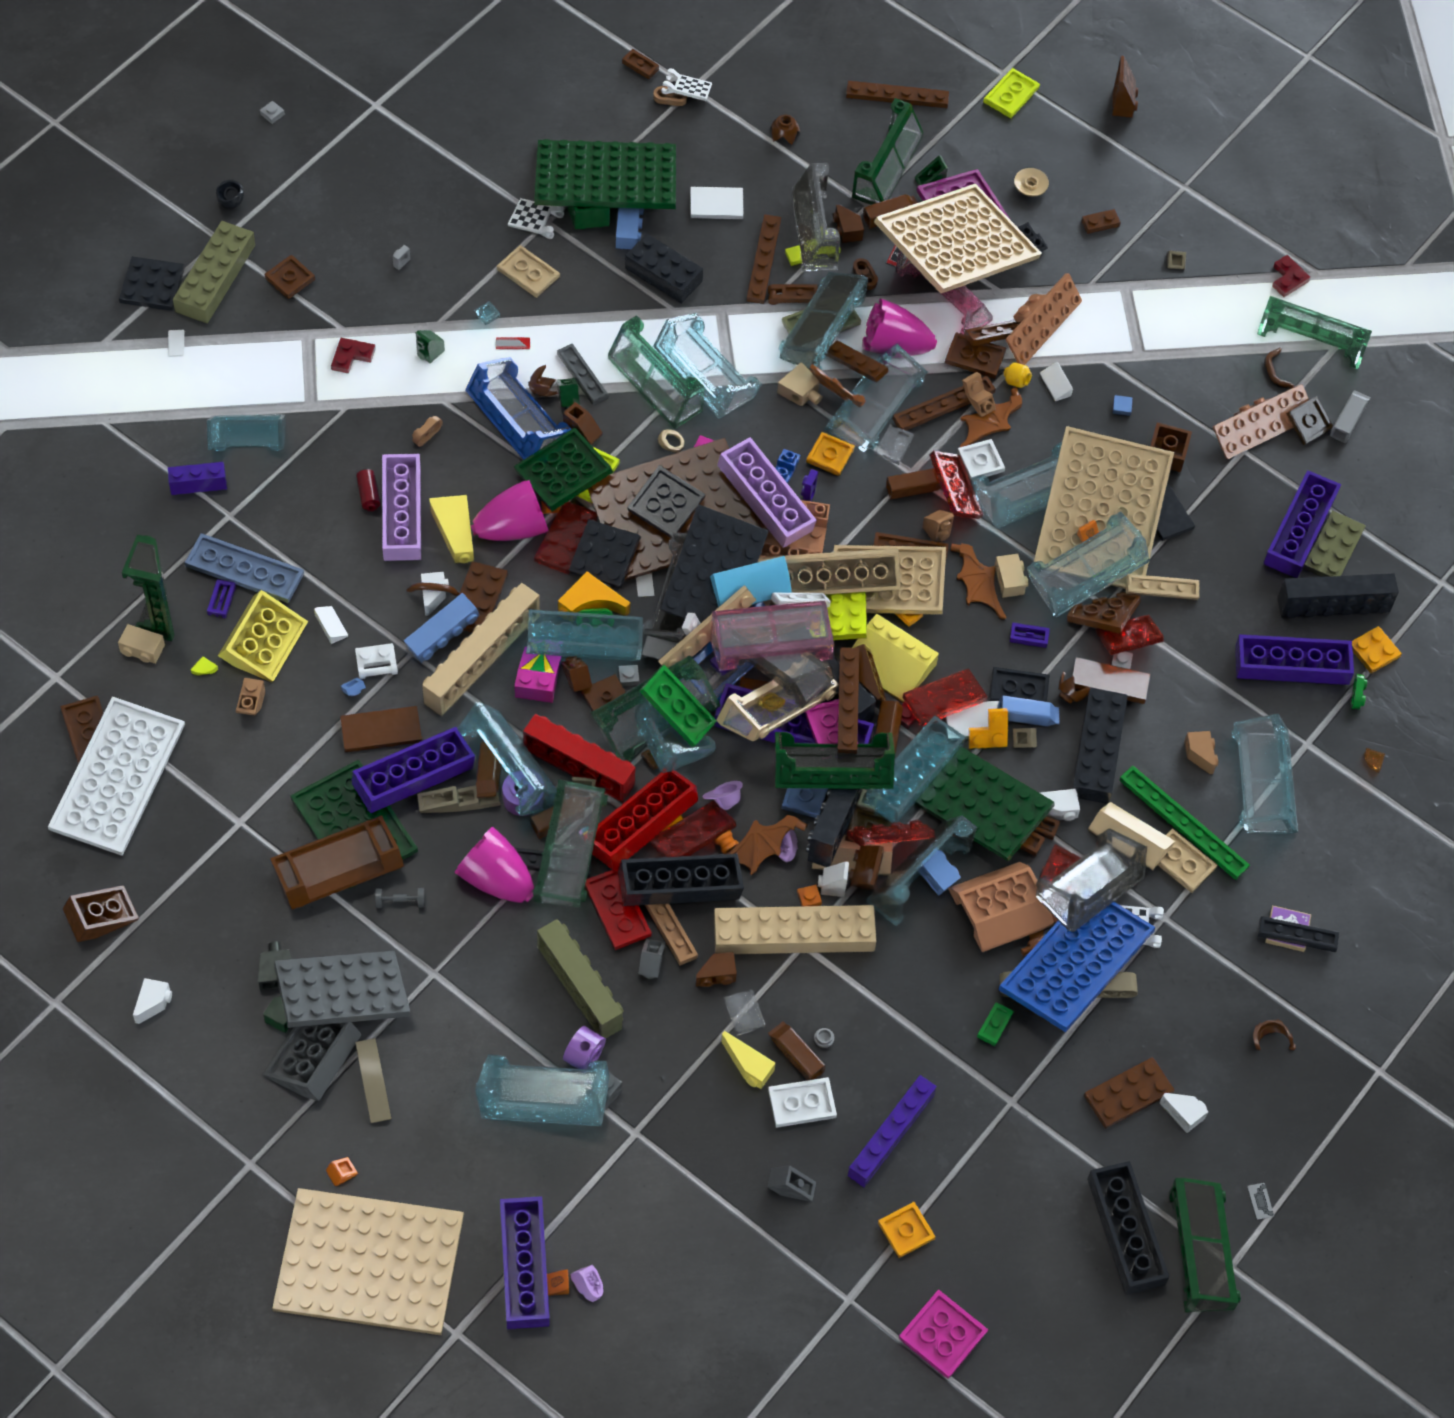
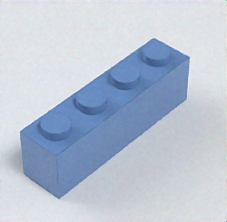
[616,208,644,249]
[404,593,480,663]

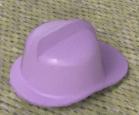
[702,781,743,810]

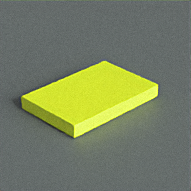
[983,68,1040,118]

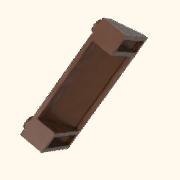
[270,816,404,910]

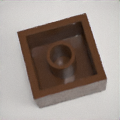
[1150,422,1192,472]

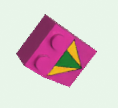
[515,647,562,703]

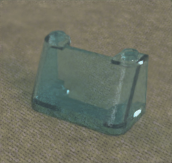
[635,696,716,773]

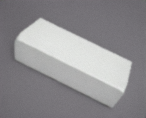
[1040,362,1073,401]
[314,606,348,644]

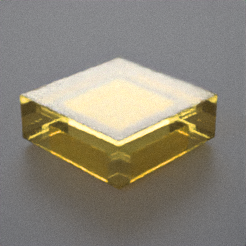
[758,692,785,712]

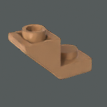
[962,372,996,417]

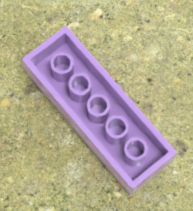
[717,437,817,548]
[382,454,421,561]

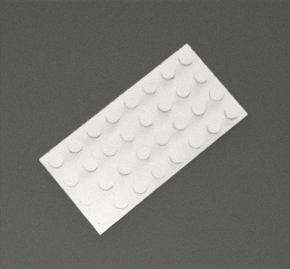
[48,696,185,856]

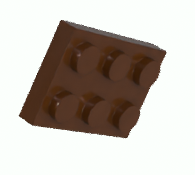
[944,332,1007,379]

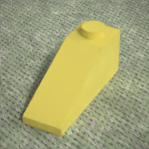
[721,1031,775,1089]

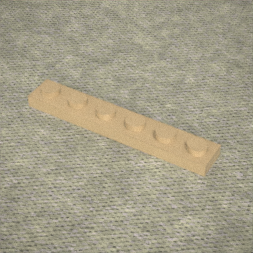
[658,586,756,674]

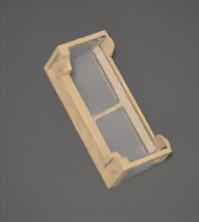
[716,652,839,741]

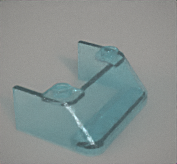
[207,414,286,451]

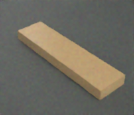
[1126,574,1199,600]

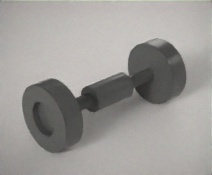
[375,888,424,909]

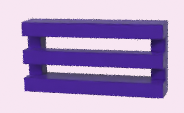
[207,579,236,618]
[1010,622,1050,648]

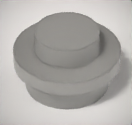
[814,1028,834,1048]

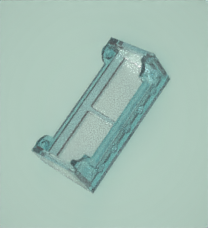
[653,313,762,418]
[825,343,928,452]
[972,442,1062,529]
[1027,511,1150,617]
[1232,714,1298,834]

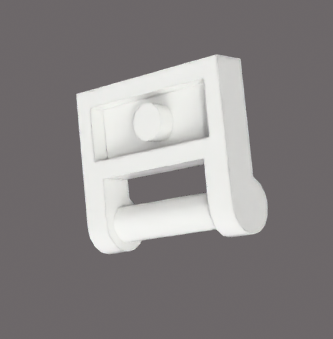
[355,643,398,679]

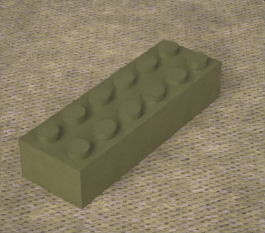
[173,221,255,324]
[537,919,624,1038]

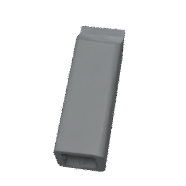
[1330,390,1371,443]

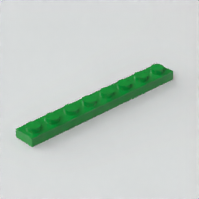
[1119,766,1250,880]

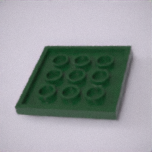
[514,428,613,512]

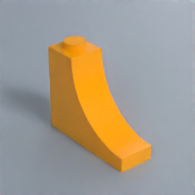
[558,572,630,621]

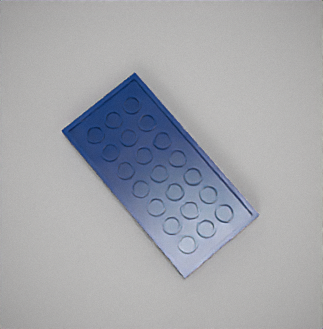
[999,887,1155,1032]

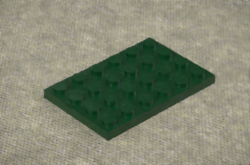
[914,746,1055,861]
[290,759,418,889]

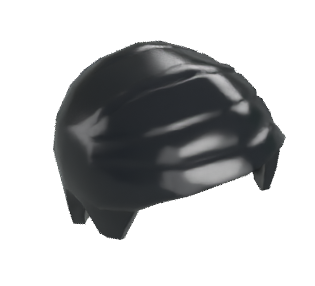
[216,180,244,208]

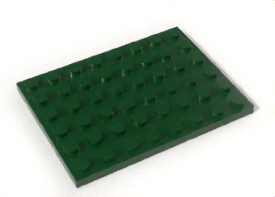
[534,139,676,209]

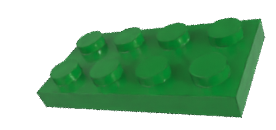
[640,665,716,747]

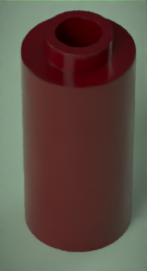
[356,469,380,511]

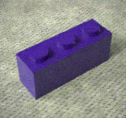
[168,462,227,495]

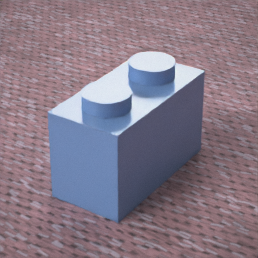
[914,847,961,896]

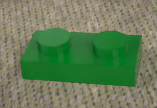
[977,1002,1014,1046]

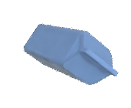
[997,696,1059,726]

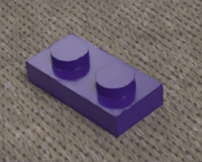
[801,469,818,501]

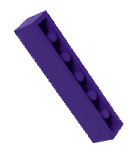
[848,1075,937,1188]

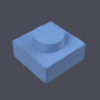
[341,678,366,696]

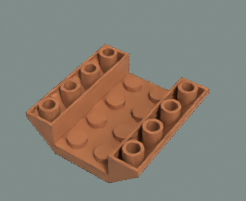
[754,500,830,557]
[948,862,1054,952]

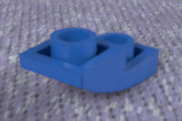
[775,449,801,484]

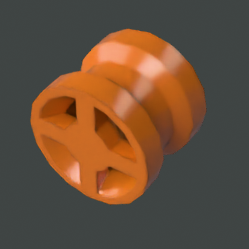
[714,831,739,854]

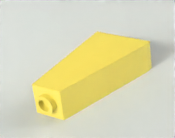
[430,495,474,563]

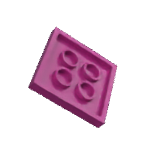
[898,1289,988,1379]

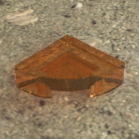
[1365,748,1385,773]

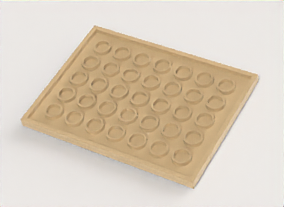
[874,184,1042,294]
[1033,426,1174,589]
[272,1188,464,1335]

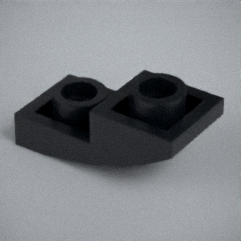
[1017,222,1048,252]

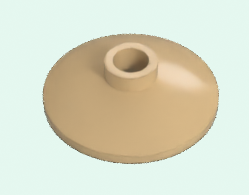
[1014,168,1049,197]

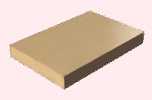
[497,245,560,298]
[1158,829,1217,893]

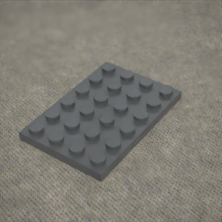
[274,951,410,1028]

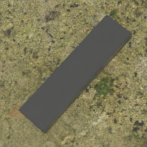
[557,343,609,405]

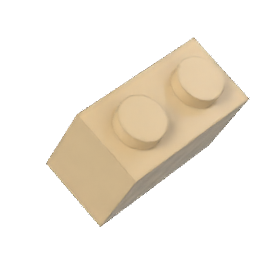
[994,554,1028,598]
[118,624,165,664]

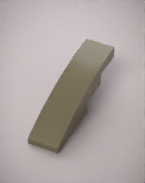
[418,785,501,813]
[355,1038,391,1123]

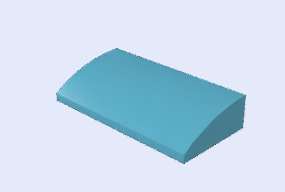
[710,556,792,607]

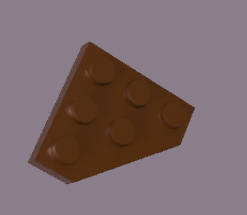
[1067,592,1141,633]

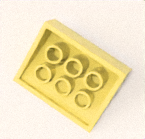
[218,590,308,682]
[852,614,939,703]

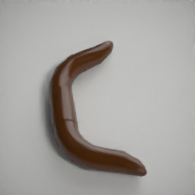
[1265,347,1295,388]
[406,582,460,596]

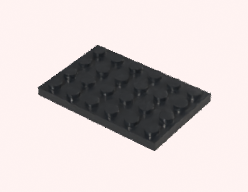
[660,504,769,637]

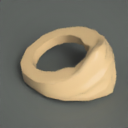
[658,429,684,453]

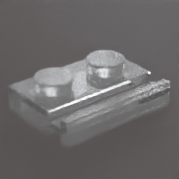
[875,424,914,465]
[724,989,766,1036]

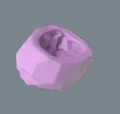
[779,829,798,863]
[570,1265,603,1302]

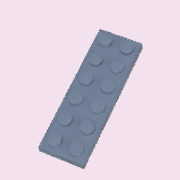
[185,533,304,603]

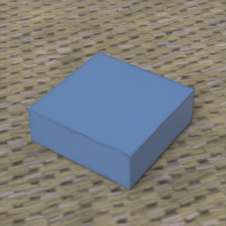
[1113,395,1132,416]

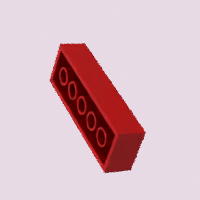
[523,714,636,803]
[584,766,699,871]

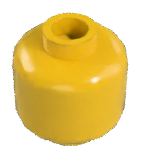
[1004,362,1032,388]

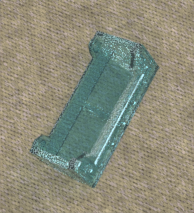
[457,702,562,816]
[475,1054,609,1126]

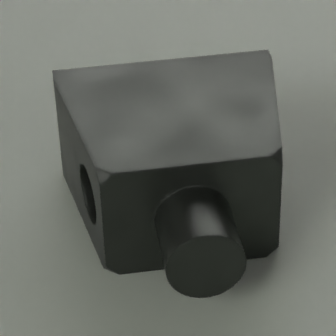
[258,941,292,991]

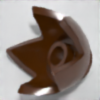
[770,114,800,145]
[528,364,558,397]
[1058,671,1090,704]

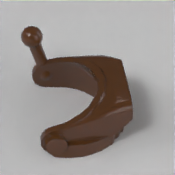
[1253,1019,1296,1051]

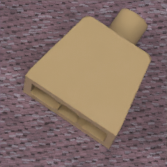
[777,362,822,406]

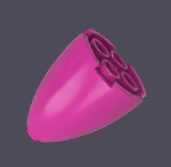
[862,298,937,356]
[470,480,549,541]
[455,827,535,903]

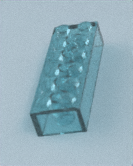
[526,609,643,661]
[864,716,966,824]

